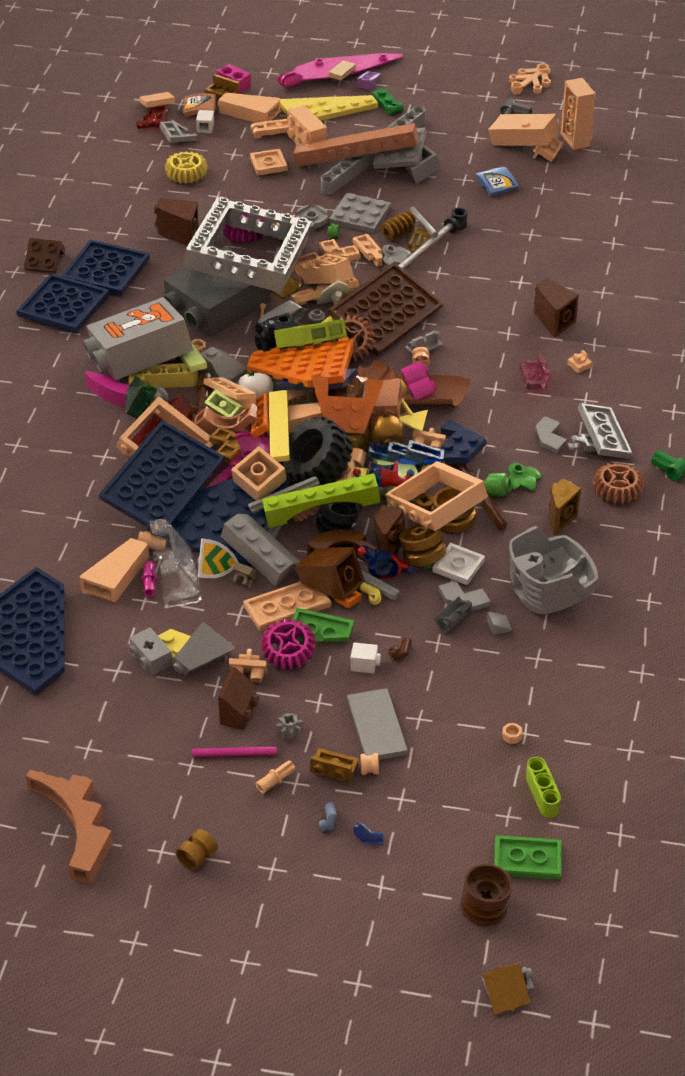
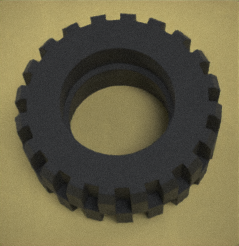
[281,417,353,486]

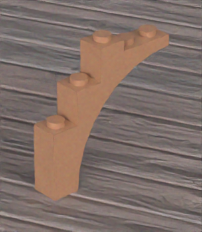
[26,770,113,885]

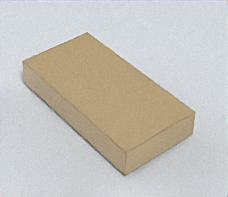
[329,61,356,80]

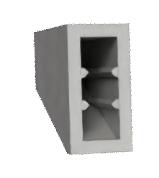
[170,622,234,675]

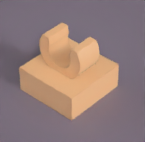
[567,350,592,373]

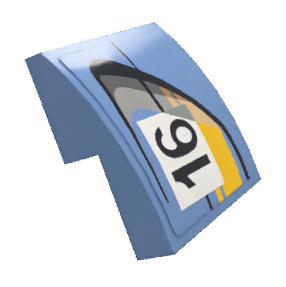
[476,167,519,197]

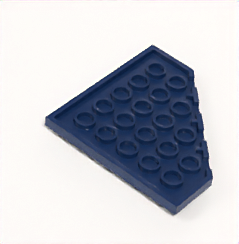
[146,476,292,566]
[0,567,65,695]

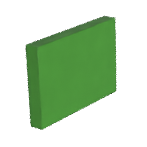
[494,835,562,880]

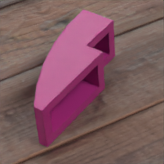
[85,371,134,408]

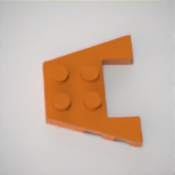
[311,376,383,434]

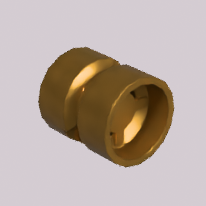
[176,829,218,871]

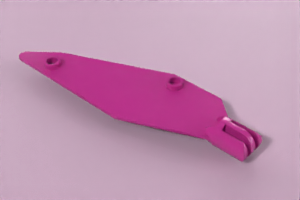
[277,53,403,88]

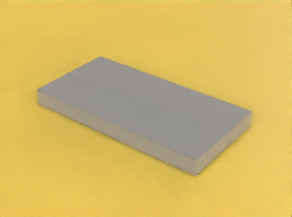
[578,403,633,459]
[347,688,407,760]

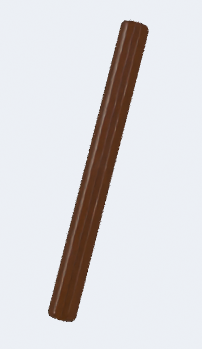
[454,464,507,530]

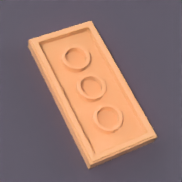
[243,582,331,632]

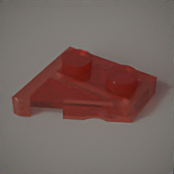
[136,105,169,129]

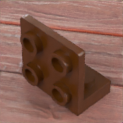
[24,238,66,273]

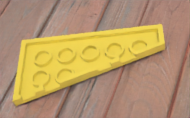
[280,95,378,121]

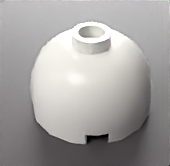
[238,373,274,399]

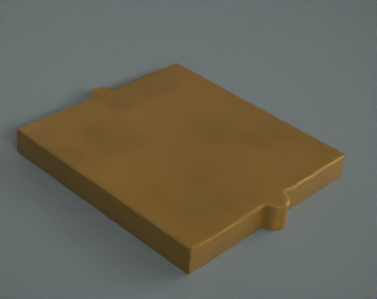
[483,962,531,1015]

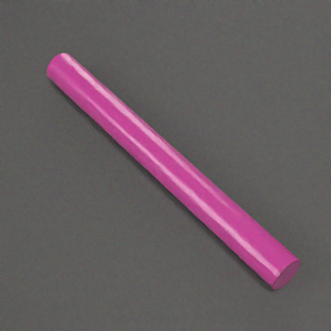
[191,747,277,757]

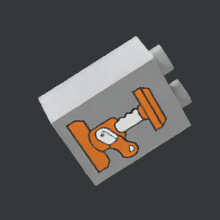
[83,297,194,380]

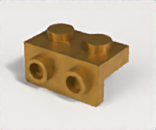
[205,74,239,99]
[310,748,359,783]

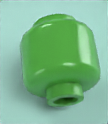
[484,473,512,497]

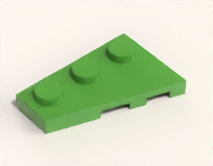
[293,608,354,644]

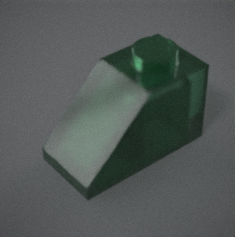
[125,376,158,419]

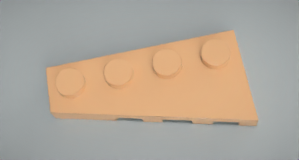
[291,278,359,305]

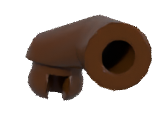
[388,638,412,660]

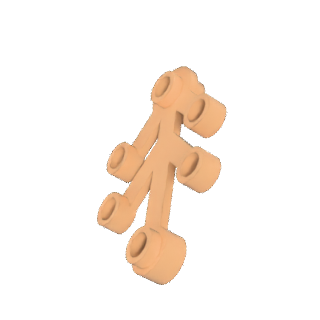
[509,63,551,95]

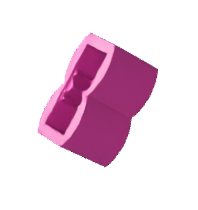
[401,361,437,400]

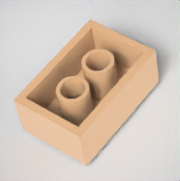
[287,105,327,145]

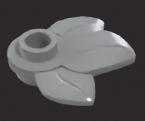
[382,245,411,267]

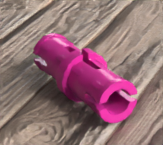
[141,561,157,597]

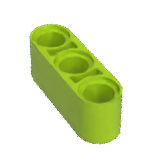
[526,757,561,818]

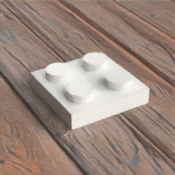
[433,543,485,585]

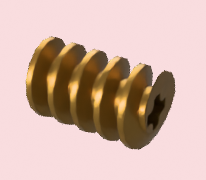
[380,211,415,241]

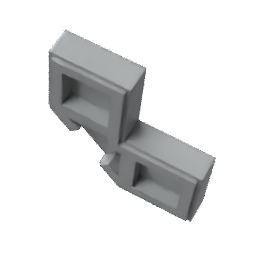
[535,416,567,454]
[438,581,491,611]

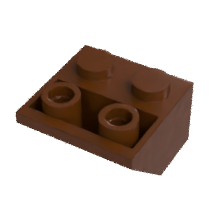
[374,505,405,556]

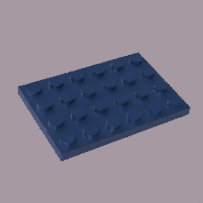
[99,420,225,537]

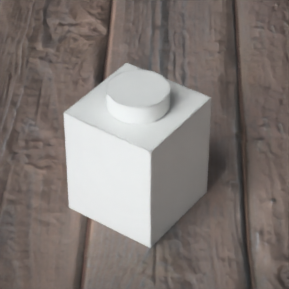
[196,110,214,134]
[350,642,381,674]

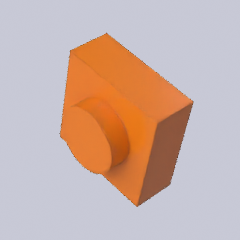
[334,591,362,609]

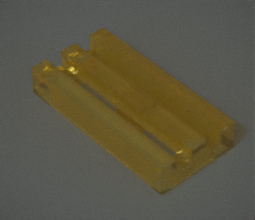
[409,225,431,250]

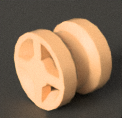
[412,347,430,366]
[360,753,379,776]

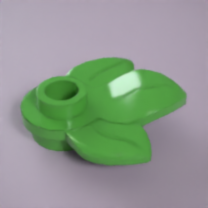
[508,463,542,491]

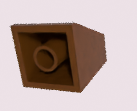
[154,198,199,246]
[534,278,579,337]
[295,547,365,601]

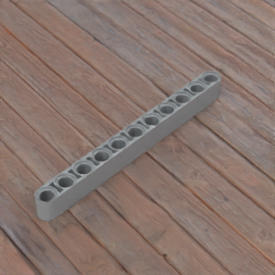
[321,106,426,195]

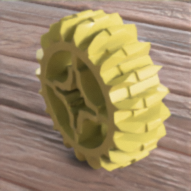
[165,151,207,184]

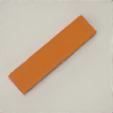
[251,393,270,439]

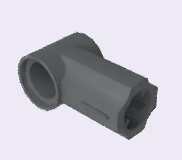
[500,98,533,114]

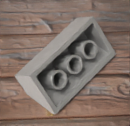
[221,514,301,586]

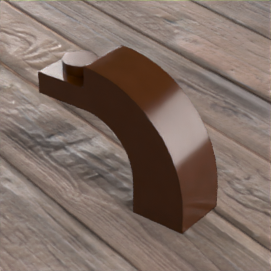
[307,529,377,566]

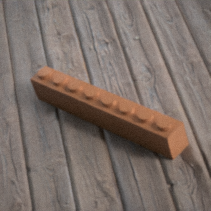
[293,123,419,167]

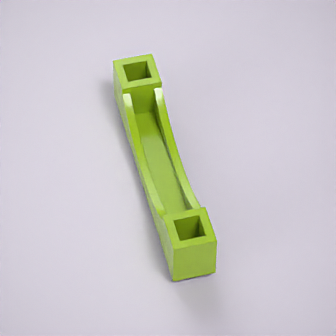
[262,473,381,528]

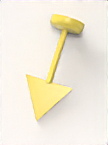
[399,380,428,432]

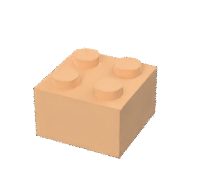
[231,446,286,500]

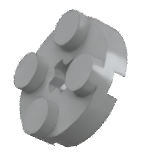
[296,205,328,231]

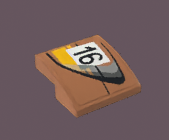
[183,93,217,118]

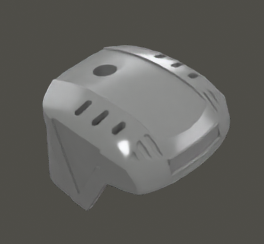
[509,526,598,614]

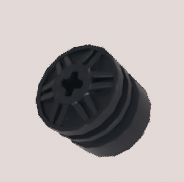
[316,502,362,533]

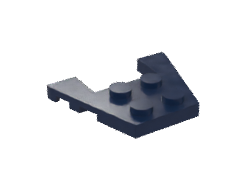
[411,420,487,464]

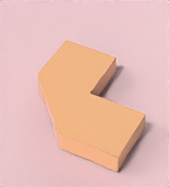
[319,239,361,261]

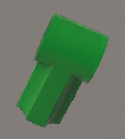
[651,450,685,481]

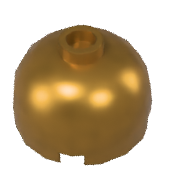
[368,415,404,450]

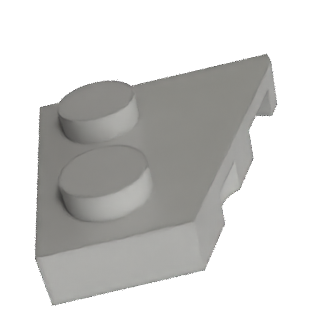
[160,121,198,143]

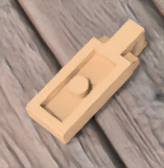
[353,234,383,267]

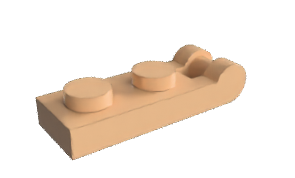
[251,119,289,139]

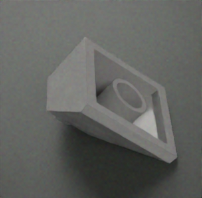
[200,346,247,381]

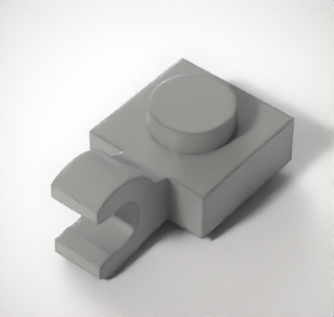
[567,434,597,452]

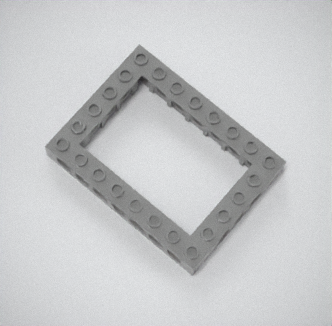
[183,197,312,293]

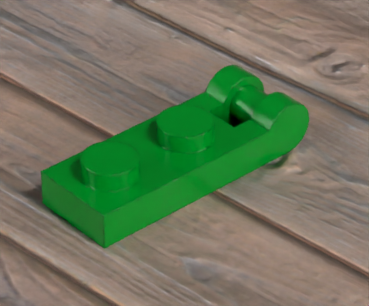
[372,88,404,115]

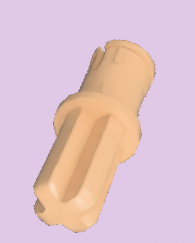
[255,761,295,794]

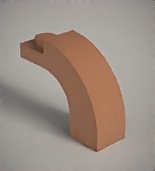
[194,403,258,436]

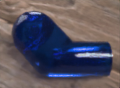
[353,822,383,843]

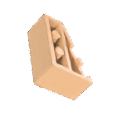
[299,253,354,284]

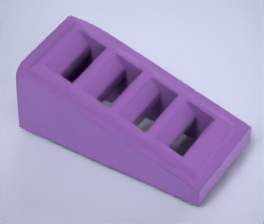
[357,71,381,91]

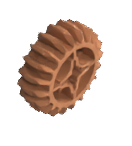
[331,315,375,362]
[593,462,644,505]

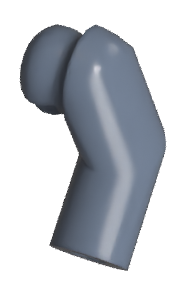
[319,802,337,832]

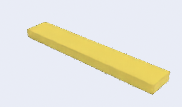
[269,390,290,462]

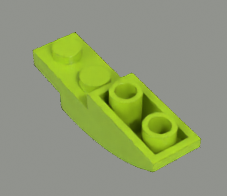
[274,319,347,348]

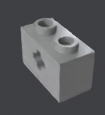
[129,627,172,675]

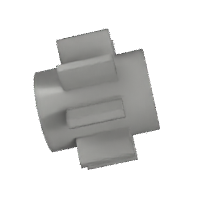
[276,713,302,739]

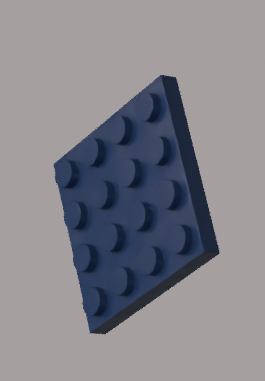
[61,239,150,296]
[16,273,109,333]

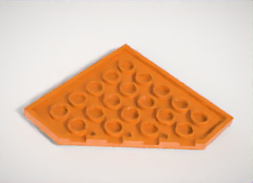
[247,337,354,387]

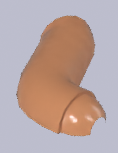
[358,360,470,406]

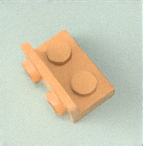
[532,136,563,162]

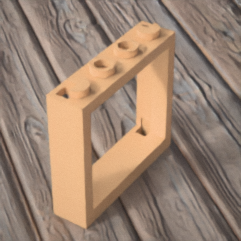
[116,397,215,457]
[385,461,488,531]

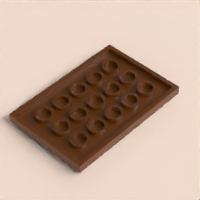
[327,262,444,356]

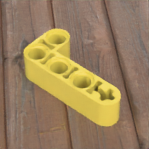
[128,363,199,400]

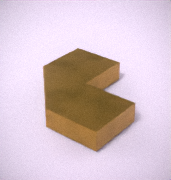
[209,427,241,464]

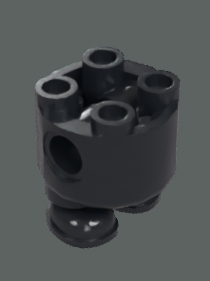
[255,312,300,352]

